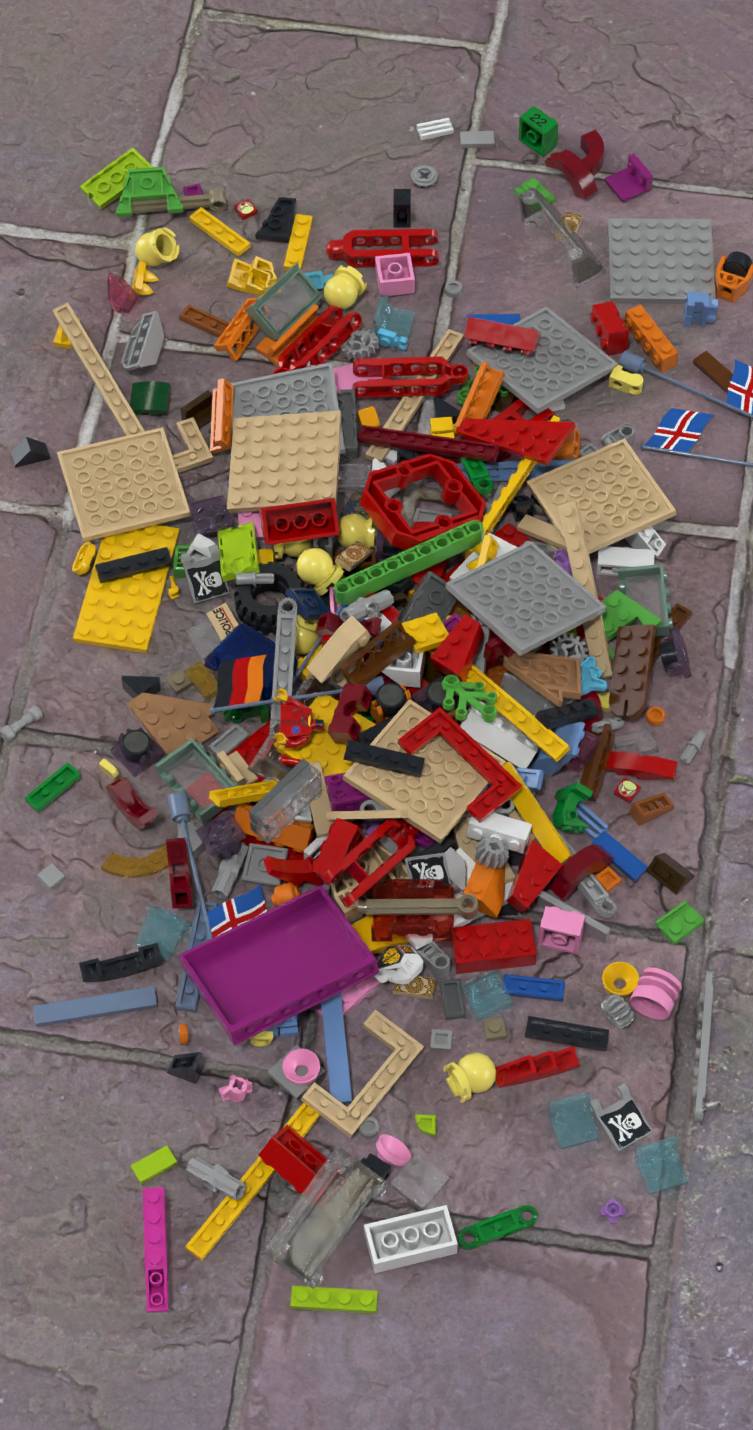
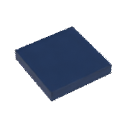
[285,588,331,620]

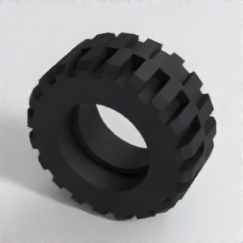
[234,562,305,635]

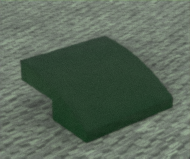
[130,381,171,416]

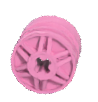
[629,967,682,1021]

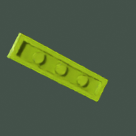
[290,1285,378,1314]

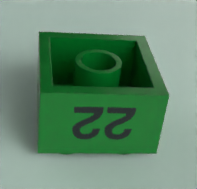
[518,106,559,157]

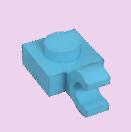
[304,270,335,289]

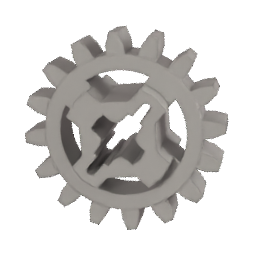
[341,328,379,361]
[547,633,589,663]

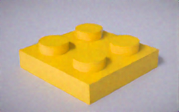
[402,613,449,654]

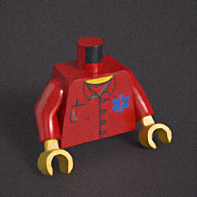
[273,688,324,750]

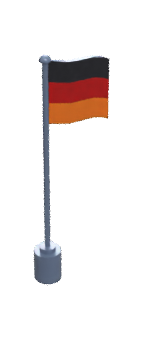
[210,655,384,714]

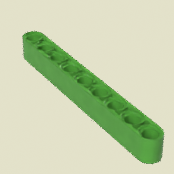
[334,520,484,605]

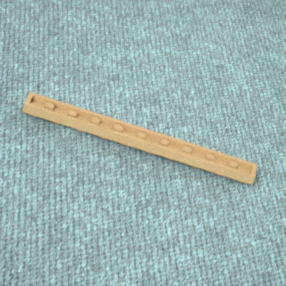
[52,302,145,436]
[365,329,464,463]
[558,500,613,680]

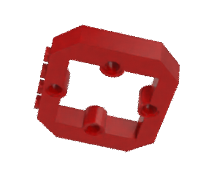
[360,453,486,550]

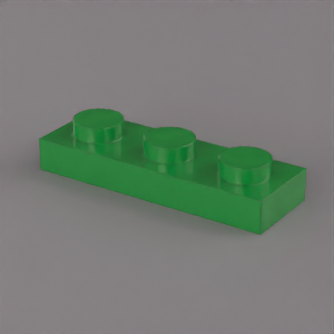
[24,762,82,813]

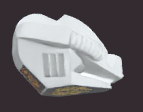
[374,945,423,985]

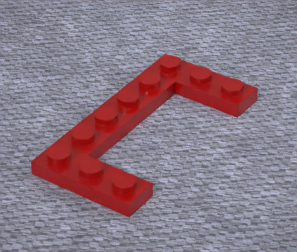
[397,707,522,823]

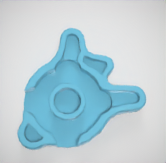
[580,656,608,696]

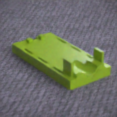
[80,148,153,210]
[218,522,260,582]

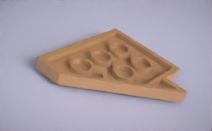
[503,652,582,707]
[127,693,219,756]

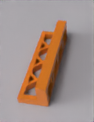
[214,298,271,361]
[266,304,319,367]
[455,361,505,428]
[210,378,234,454]

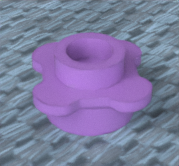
[600,1199,626,1224]

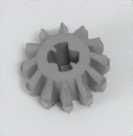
[475,836,509,870]
[601,994,634,1029]

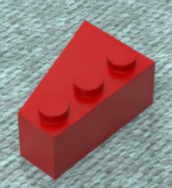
[590,301,629,356]
[430,614,484,682]
[312,818,366,885]
[506,839,563,914]

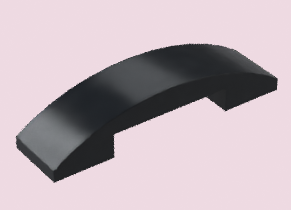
[79,943,162,982]

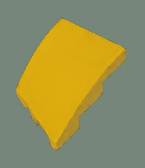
[226,256,281,296]
[351,915,409,954]

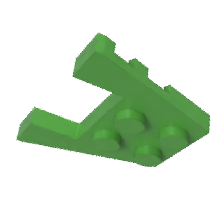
[116,167,183,217]
[601,590,663,661]

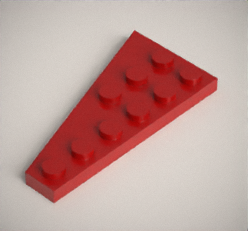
[456,418,576,466]

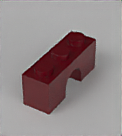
[327,684,373,744]

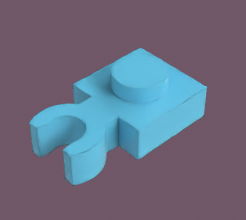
[377,328,408,351]

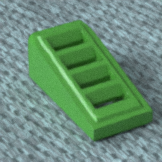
[173,545,193,578]

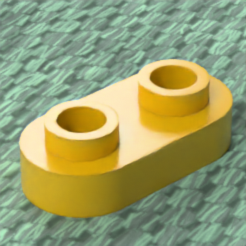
[72,541,96,576]

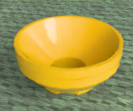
[602,962,639,997]

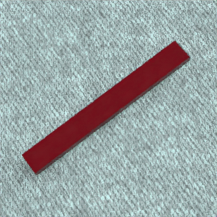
[357,425,500,462]

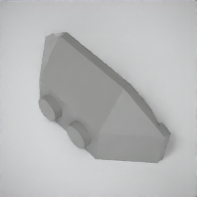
[121,311,165,371]

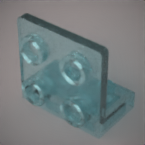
[373,295,415,339]
[135,906,193,959]
[461,970,514,1022]
[547,1092,599,1149]
[634,1136,688,1195]

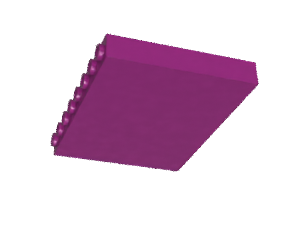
[179,885,380,1046]

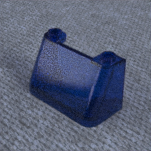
[204,624,298,701]

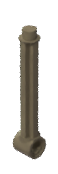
[131,188,226,215]
[358,894,479,920]

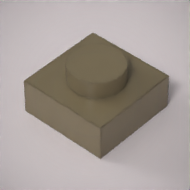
[166,669,192,696]
[483,1017,507,1042]

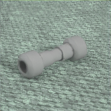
[0,705,43,742]

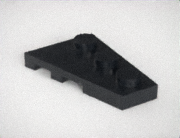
[255,197,296,242]

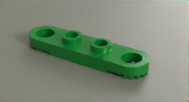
[458,457,493,495]
[457,1205,538,1250]

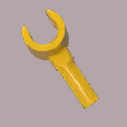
[167,575,180,599]

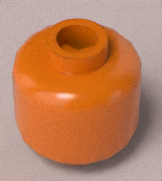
[271,882,301,906]

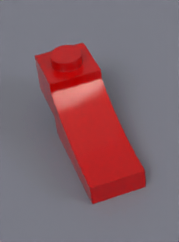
[263,856,323,886]

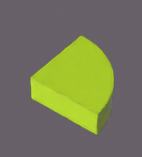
[415,1114,436,1137]

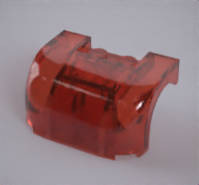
[371,879,454,941]

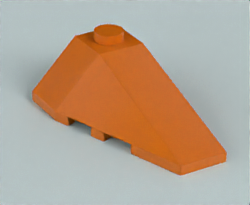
[463,860,505,919]

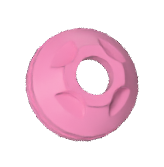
[282,1049,320,1085]
[376,1134,411,1167]

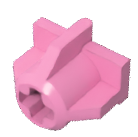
[218,1075,253,1103]

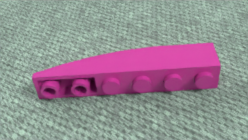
[142,1187,168,1313]

